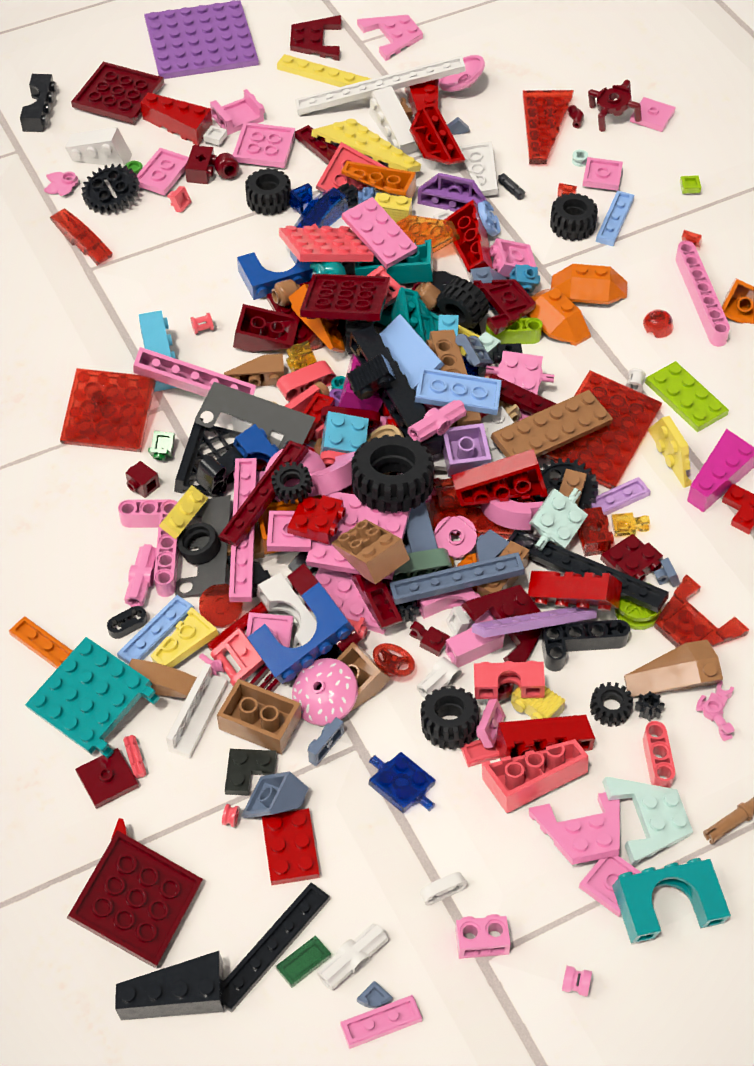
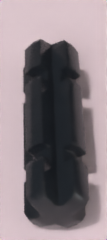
[498,173,526,200]

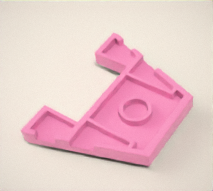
[357,15,423,61]
[529,792,620,865]

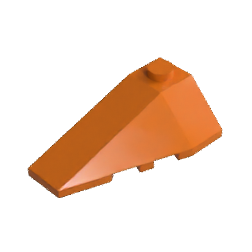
[721,278,754,324]

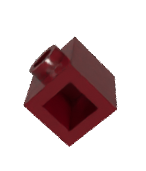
[125,461,160,498]

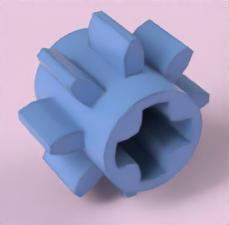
[358,187,379,204]

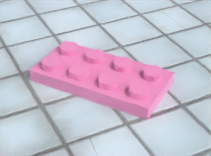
[342,197,418,269]

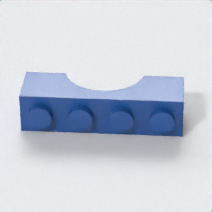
[233,424,279,463]

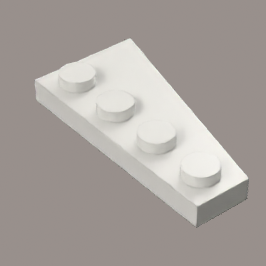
[459,141,498,196]

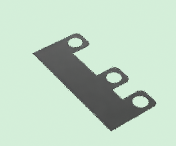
[195,382,316,451]
[175,495,231,597]

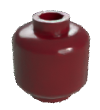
[214,153,239,179]

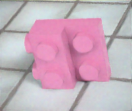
[490,238,536,277]

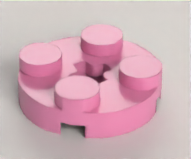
[434,516,477,560]

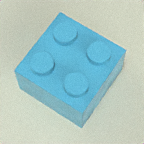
[320,411,369,454]

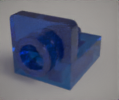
[289,183,313,214]

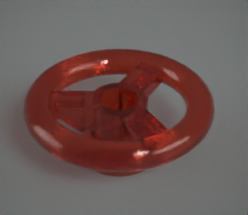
[373,643,415,677]

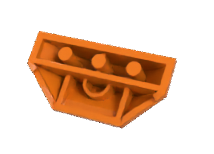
[551,264,627,304]
[526,287,591,346]

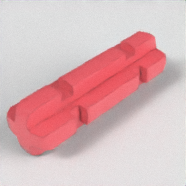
[123,735,146,779]

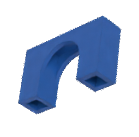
[237,250,313,300]
[247,582,355,684]

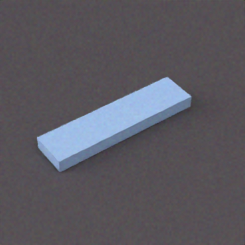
[596,191,635,246]
[117,595,194,665]

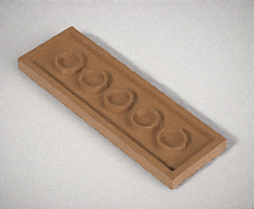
[491,390,613,458]

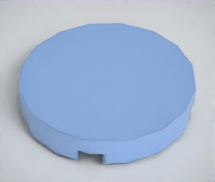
[478,200,501,237]

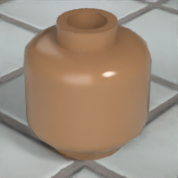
[272,279,300,307]
[415,282,441,311]

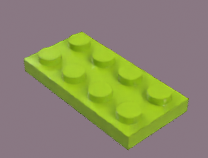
[645,361,729,432]

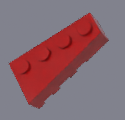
[404,79,439,117]
[442,200,493,273]
[451,449,548,506]
[528,571,622,612]
[495,714,595,761]

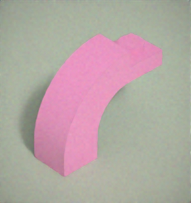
[295,451,355,497]
[480,499,544,530]

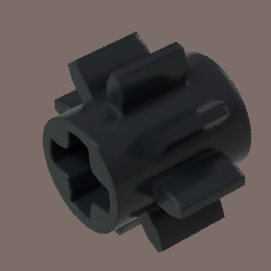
[336,183,358,207]
[394,600,419,623]
[635,691,665,722]

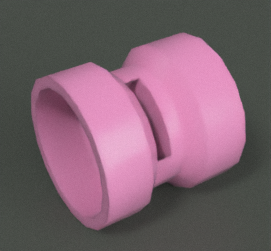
[562,965,592,997]

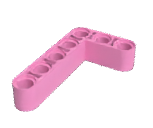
[118,499,179,597]

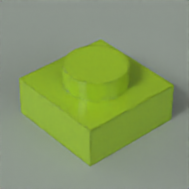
[680,175,701,194]

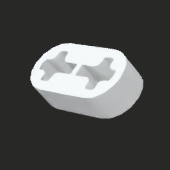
[420,872,467,905]

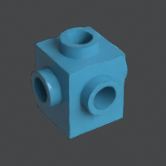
[509,264,540,293]

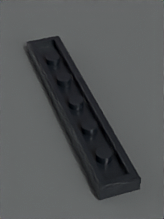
[223,882,330,1013]

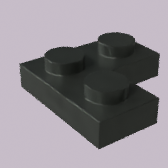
[225,748,277,796]

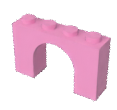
[417,587,505,668]

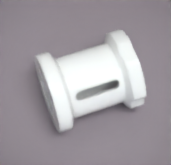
[625,368,646,394]

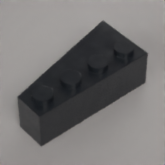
[115,950,224,1020]

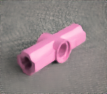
[408,400,467,442]
[124,544,157,607]

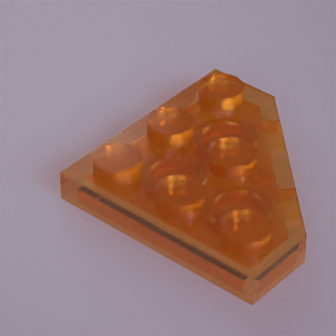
[396,215,460,253]

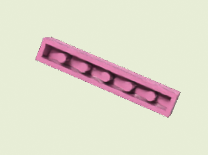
[133,347,256,397]

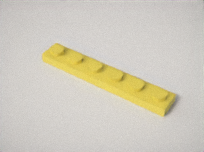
[277,54,370,87]

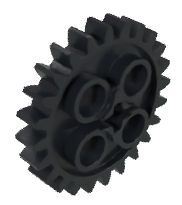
[81,164,140,215]
[531,458,598,513]

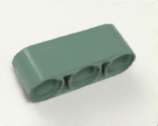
[392,548,453,582]

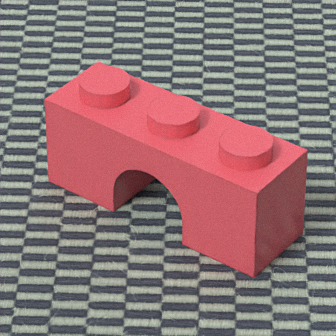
[474,661,545,699]

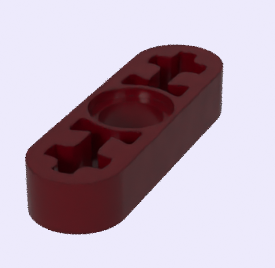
[321,406,380,429]

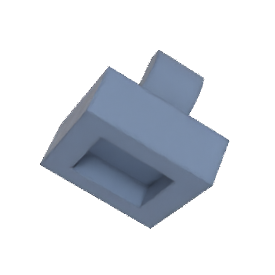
[654,557,681,587]

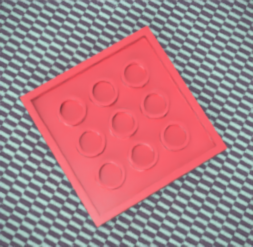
[279,226,374,262]

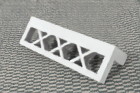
[166,663,228,759]

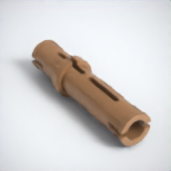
[703,797,754,844]

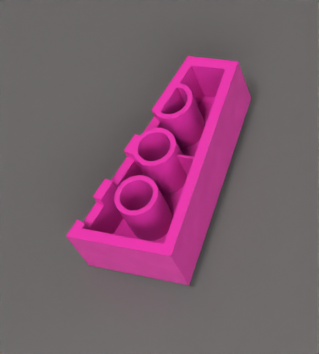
[338,353,383,412]
[687,428,754,513]

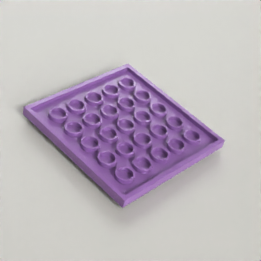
[144,0,259,79]

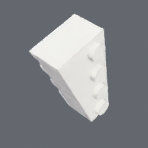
[369,86,418,154]

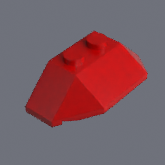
[409,103,466,165]

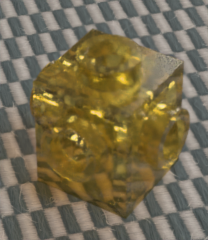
[286,341,317,371]

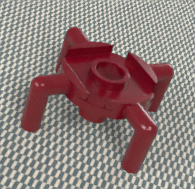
[588,79,642,132]

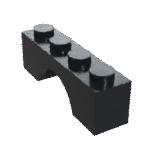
[20,73,57,132]

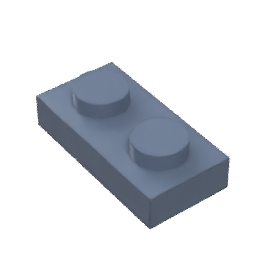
[307,717,344,766]

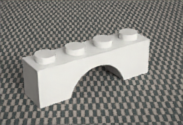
[257,573,317,648]

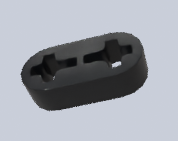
[107,606,147,639]

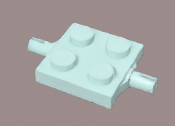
[529,488,588,551]

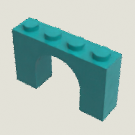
[612,858,731,943]

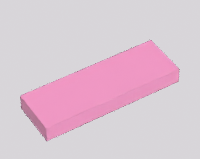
[340,995,422,1049]

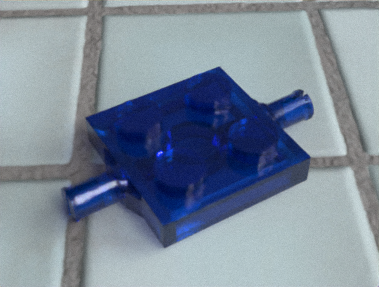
[368,752,436,814]

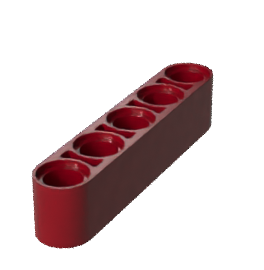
[287,563,362,652]

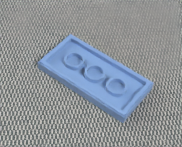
[380,314,445,392]
[415,367,502,415]

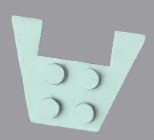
[602,777,693,865]

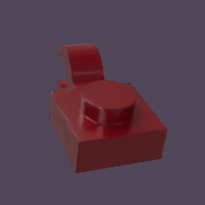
[409,621,450,657]

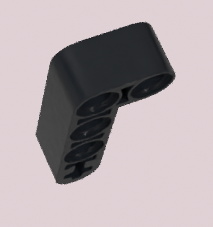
[196,446,244,495]
[541,620,630,672]

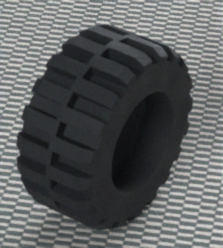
[351,434,434,513]

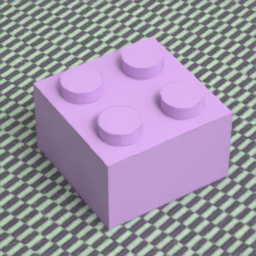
[442,423,491,477]

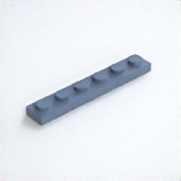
[390,552,525,605]

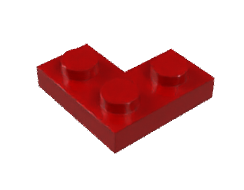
[722,484,754,535]

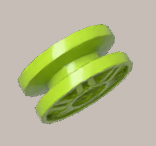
[615,582,661,630]

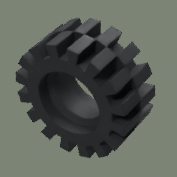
[271,462,313,504]
[590,682,633,727]

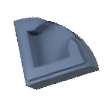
[447,117,470,134]
[357,980,393,1009]

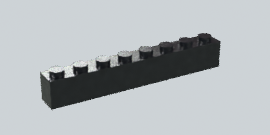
[349,326,444,455]

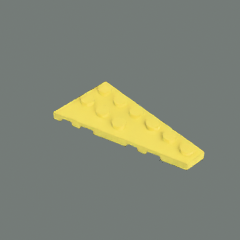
[311,119,421,172]

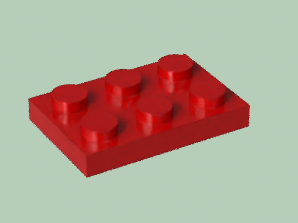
[262,808,320,886]

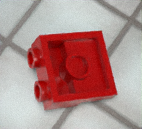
[287,495,346,544]

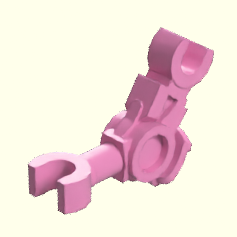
[696,681,735,741]

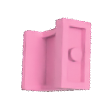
[210,89,265,135]

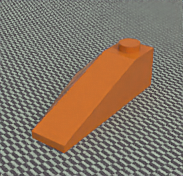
[341,161,416,198]
[289,284,345,353]

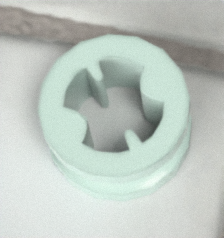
[572,149,588,167]

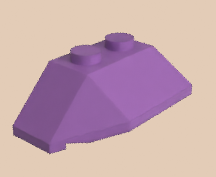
[417,173,487,212]

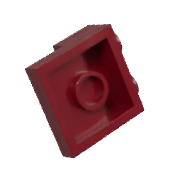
[600,534,663,581]

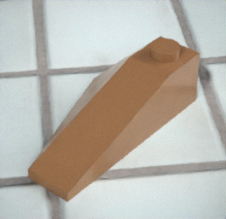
[624,640,723,698]

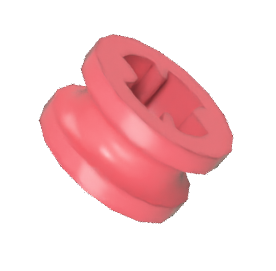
[222,804,240,827]

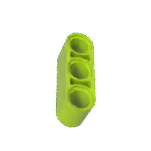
[486,318,542,344]

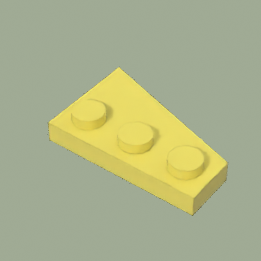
[151,607,219,668]

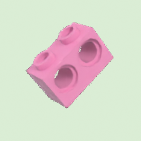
[455,914,511,959]

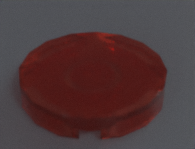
[199,584,243,628]

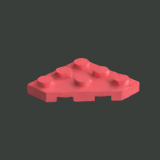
[316,142,388,197]

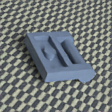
[455,334,494,368]

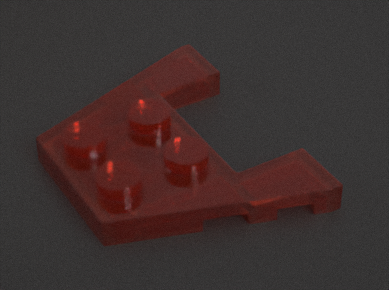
[654,574,749,648]

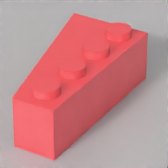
[482,739,588,813]

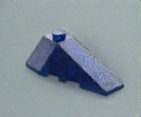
[294,187,348,228]

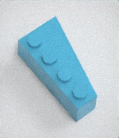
[138,310,177,392]

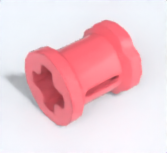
[190,313,214,334]

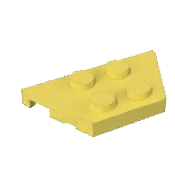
[648,416,692,488]

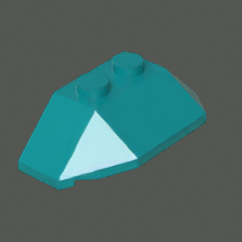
[391,287,435,342]

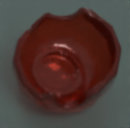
[643,309,674,338]

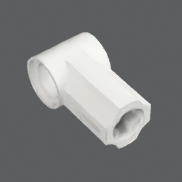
[417,657,462,699]

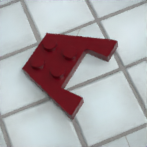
[290,15,341,61]
[473,279,536,335]
[461,585,543,662]

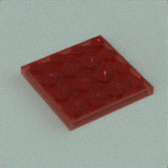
[60,368,156,453]

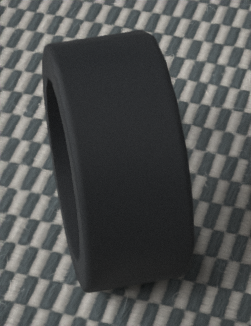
[177,522,221,565]

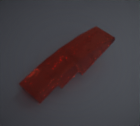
[50,208,113,266]

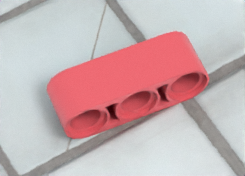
[276,361,336,401]
[643,721,675,788]

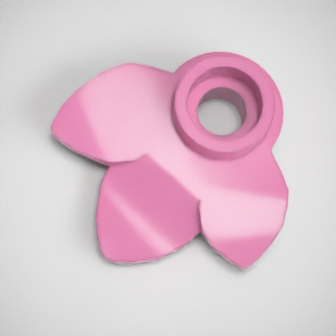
[44,171,78,196]

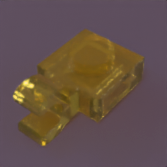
[611,512,650,536]

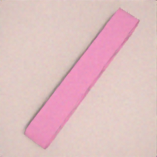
[675,241,730,347]

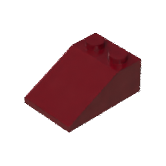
[233,304,300,352]

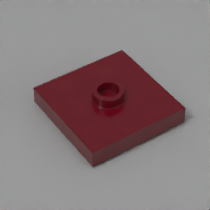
[75,748,139,809]

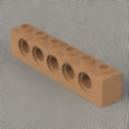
[426,330,482,427]

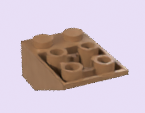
[331,519,410,584]

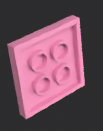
[233,122,295,168]

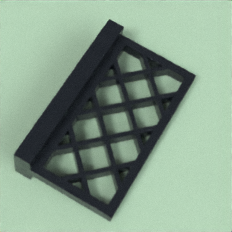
[174,418,241,497]

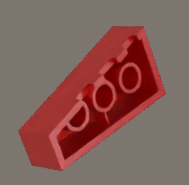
[140,92,213,146]

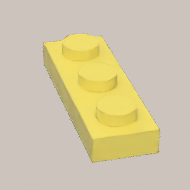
[159,485,208,540]

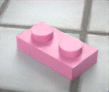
[476,699,505,748]

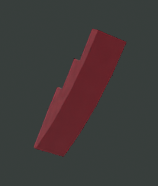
[349,573,402,630]

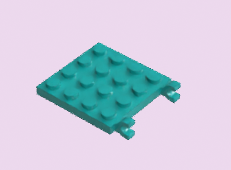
[25,637,160,758]

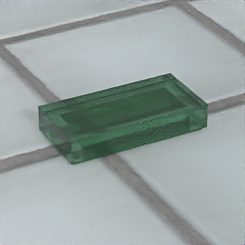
[276,935,331,988]

